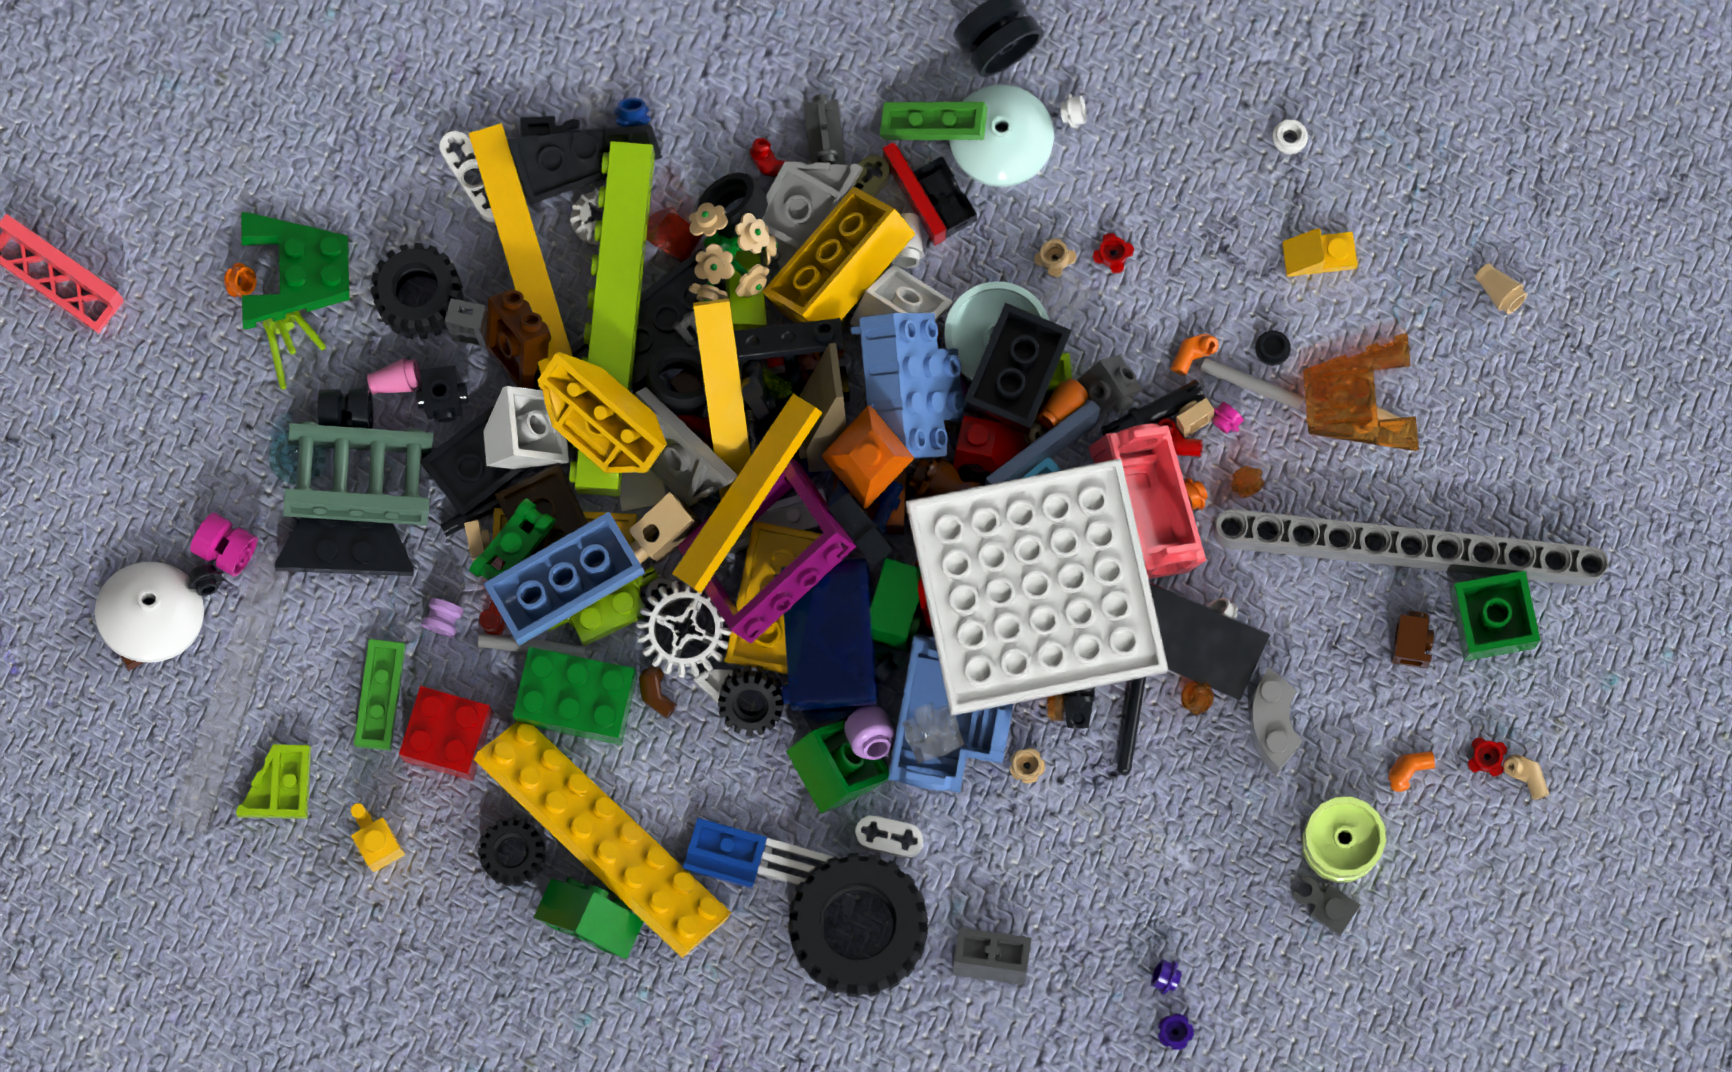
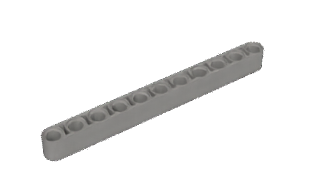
[1214,509,1609,586]

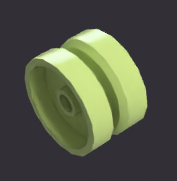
[1302,797,1386,883]

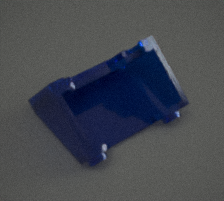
[774,558,879,711]

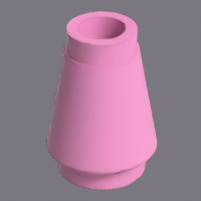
[367,357,421,395]

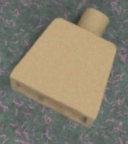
[629,492,702,564]

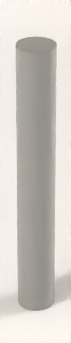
[1200,358,1304,410]
[478,633,587,658]

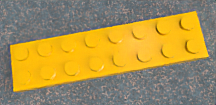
[473,721,731,958]

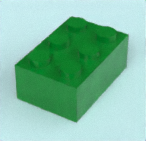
[513,647,638,746]

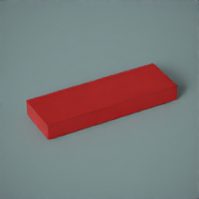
[882,142,946,246]

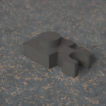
[1291,876,1361,937]

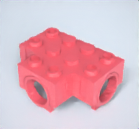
[1088,424,1206,579]

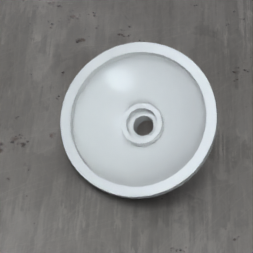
[95,562,204,663]

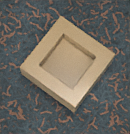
[1176,398,1214,438]
[464,520,492,561]

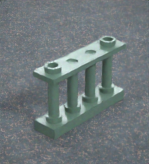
[283,421,433,526]

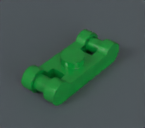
[469,498,556,580]

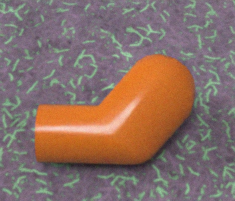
[1170,333,1219,376]
[1388,751,1435,792]

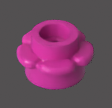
[1211,402,1244,434]

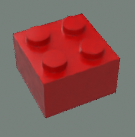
[399,686,494,781]

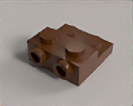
[486,289,551,389]

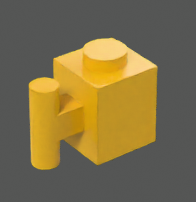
[351,803,406,872]

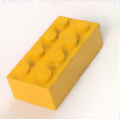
[762,186,916,323]

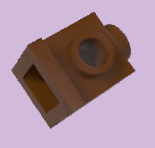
[1391,611,1434,669]

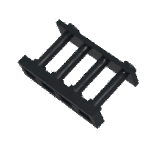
[698,318,850,415]

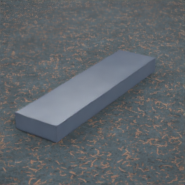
[984,400,1101,486]

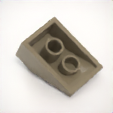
[799,343,847,473]

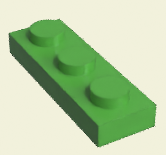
[880,102,988,140]
[354,639,406,751]

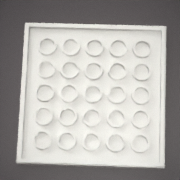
[906,459,1168,716]

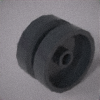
[953,0,1044,78]

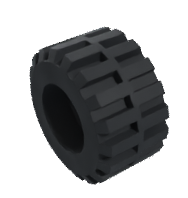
[371,243,464,340]

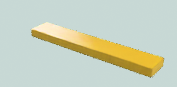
[693,298,751,500]
[672,394,823,593]

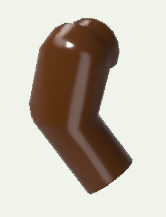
[639,665,677,719]

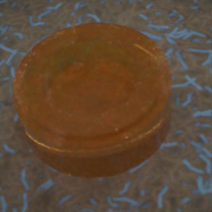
[1047,693,1065,721]

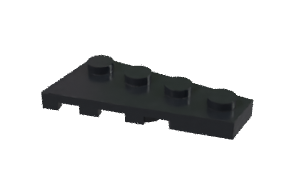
[506,123,663,205]

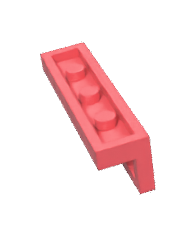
[0,214,124,334]

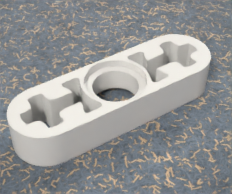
[439,131,495,222]

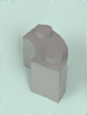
[1250,668,1302,775]

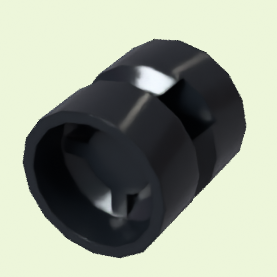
[318,388,373,429]

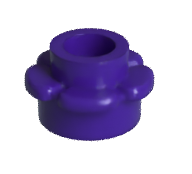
[1151,959,1182,994]
[1158,1014,1194,1050]

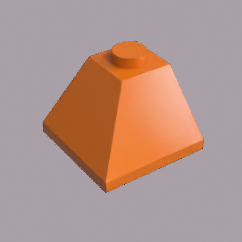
[821,405,915,508]

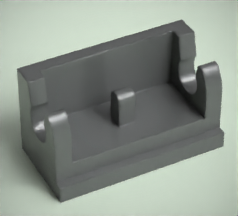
[953,928,1031,985]

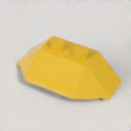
[538,352,667,473]

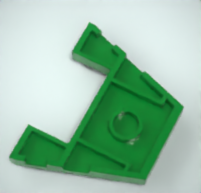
[241,212,350,329]

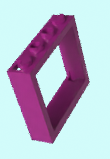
[677,458,856,644]

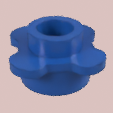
[614,98,650,126]

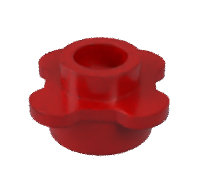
[1093,233,1134,274]
[1467,737,1507,777]

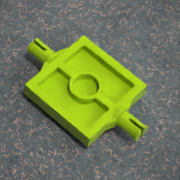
[548,566,658,646]

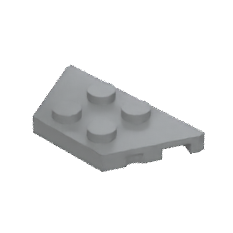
[762,161,864,268]
[635,387,738,507]

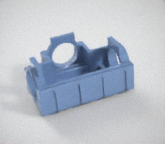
[851,313,964,460]
[888,633,1013,793]

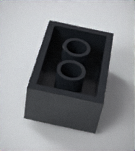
[963,303,1072,435]

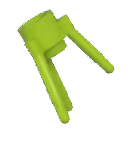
[262,310,326,390]

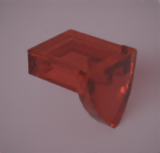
[647,207,703,263]

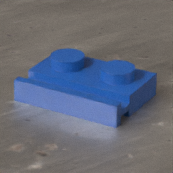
[683,818,767,890]

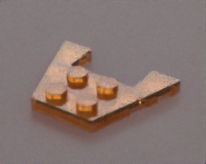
[1303,333,1419,451]

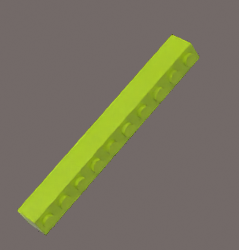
[569,141,655,497]

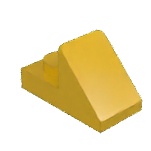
[1282,228,1358,277]

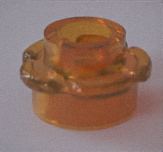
[1230,466,1265,498]
[1181,681,1214,715]

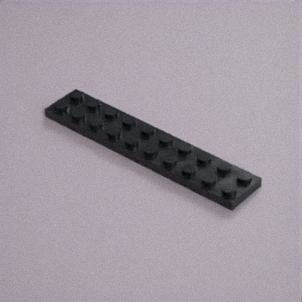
[420,248,726,517]

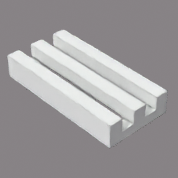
[757,838,833,886]

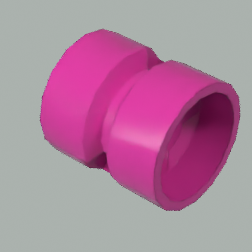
[190,512,258,577]

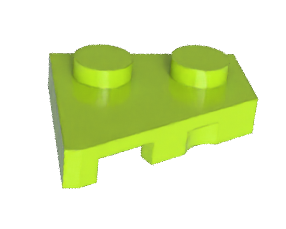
[236,744,311,819]

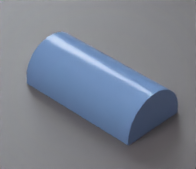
[483,512,645,646]

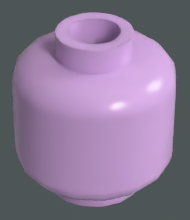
[844,705,896,760]

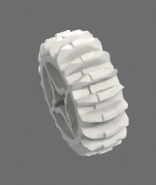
[637,581,732,678]

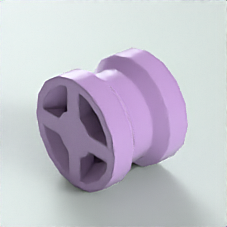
[421,598,464,638]

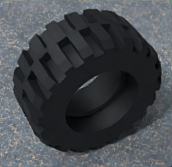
[788,853,928,997]

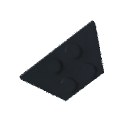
[275,517,414,576]

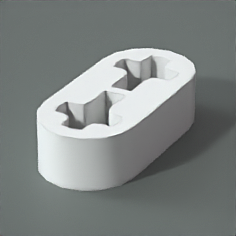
[855,816,923,858]

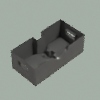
[445,298,488,348]

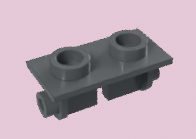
[803,94,846,165]

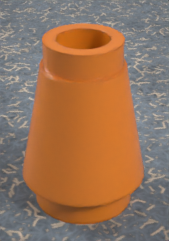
[1038,378,1089,430]

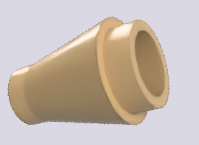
[1475,263,1528,314]

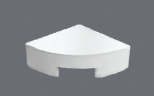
[694,669,733,703]

